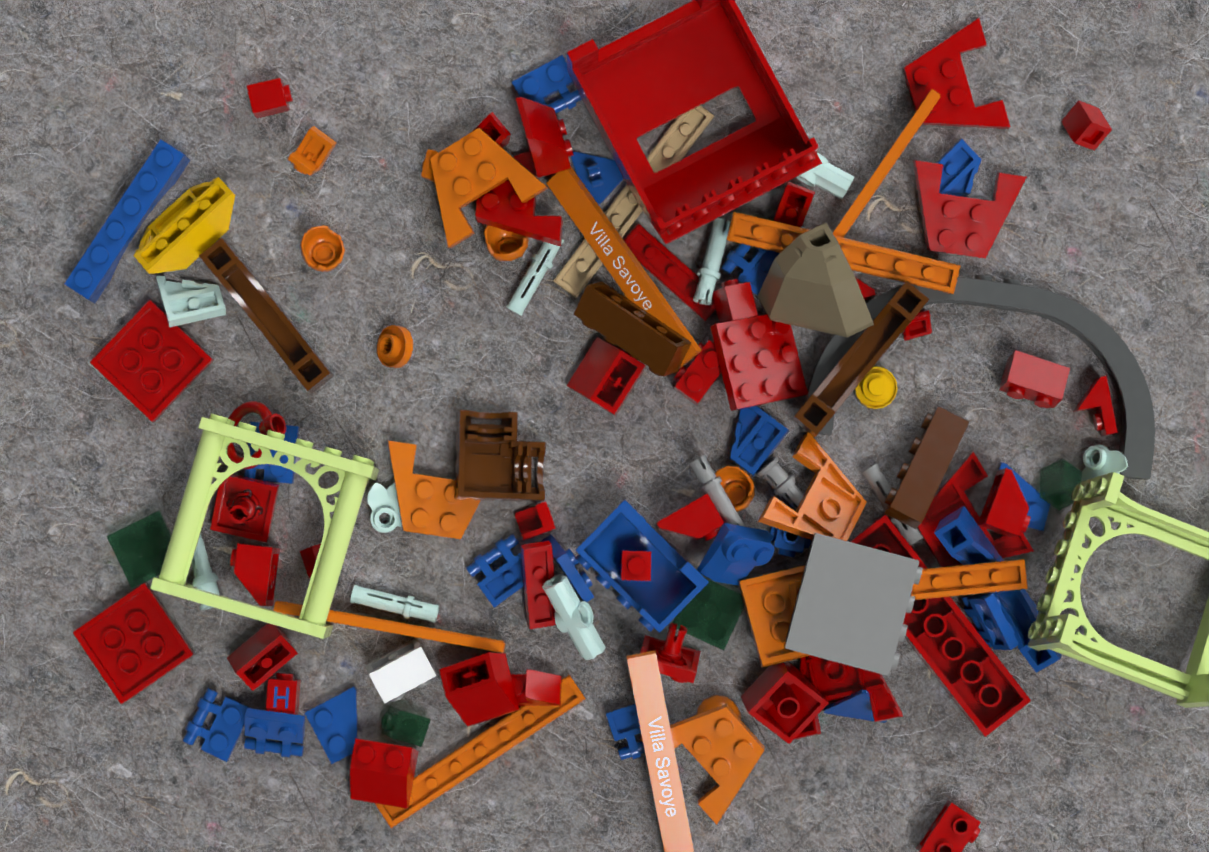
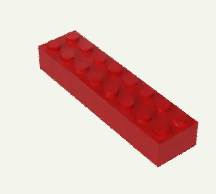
[849,514,1031,737]

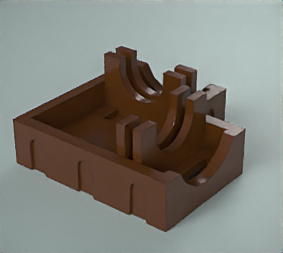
[455,410,546,502]

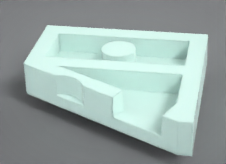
[156,276,226,327]

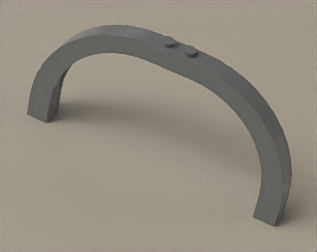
[801,275,1155,480]

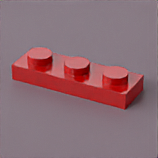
[521,541,556,630]

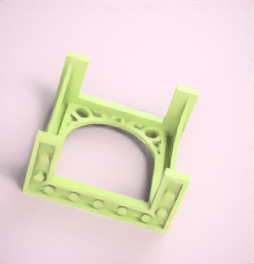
[150,413,379,639]
[1028,472,1209,708]

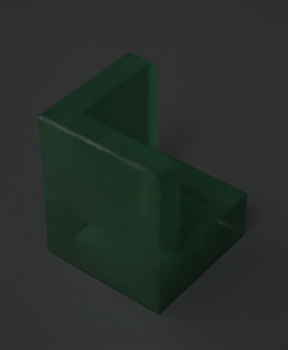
[1040,458,1082,510]

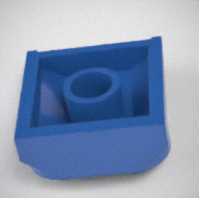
[697,523,774,585]

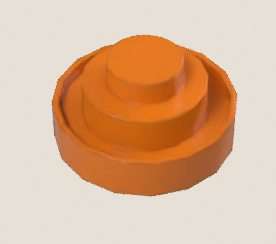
[377,325,413,368]

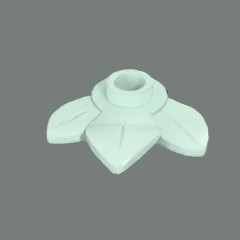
[1080,444,1128,482]
[367,482,402,533]

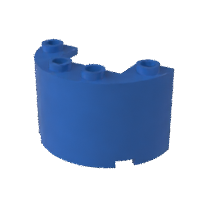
[575,500,709,633]

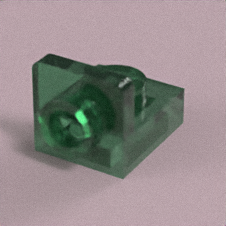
[381,706,431,747]

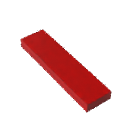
[624,223,716,322]

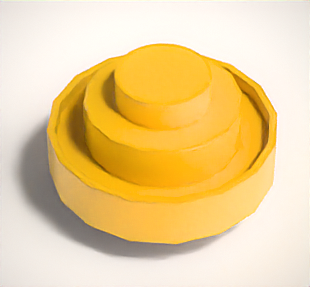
[854,366,898,410]

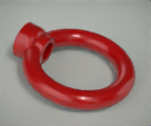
[227,401,286,469]

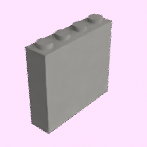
[784,533,923,676]

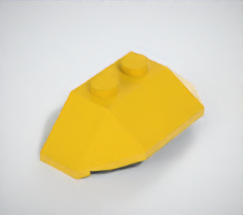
[133,177,235,274]

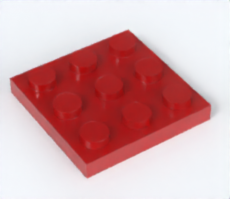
[90,300,214,423]
[710,314,808,411]
[72,583,195,705]

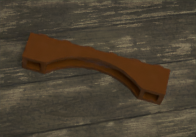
[199,238,334,394]
[792,281,929,437]

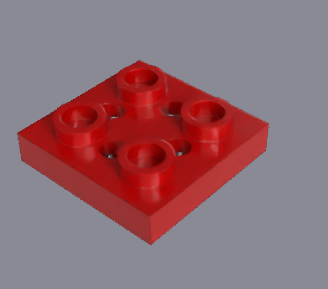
[210,474,280,543]
[640,623,701,683]

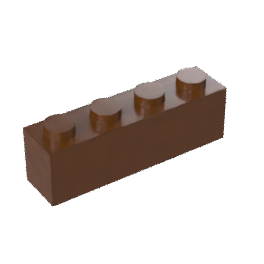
[573,281,692,377]
[884,406,969,529]

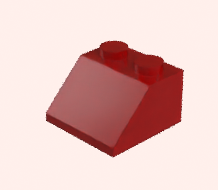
[516,97,574,178]
[977,468,1031,537]
[656,493,724,541]
[230,543,280,606]
[741,661,829,744]
[350,738,419,809]

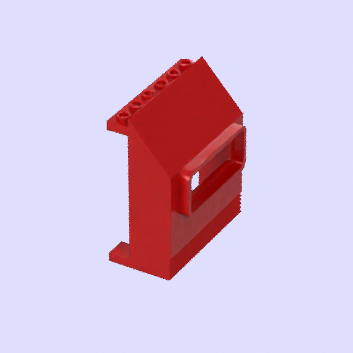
[567,0,822,245]

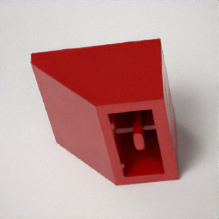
[566,337,646,417]
[439,652,519,726]

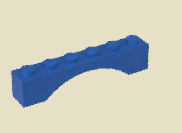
[64,139,190,303]
[934,506,1062,673]

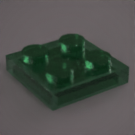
[106,510,172,589]
[672,578,744,651]

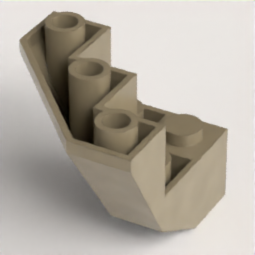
[758,223,874,337]

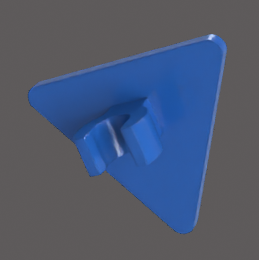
[571,152,624,205]
[824,690,887,723]

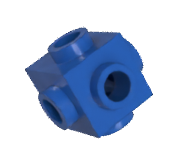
[770,526,811,558]

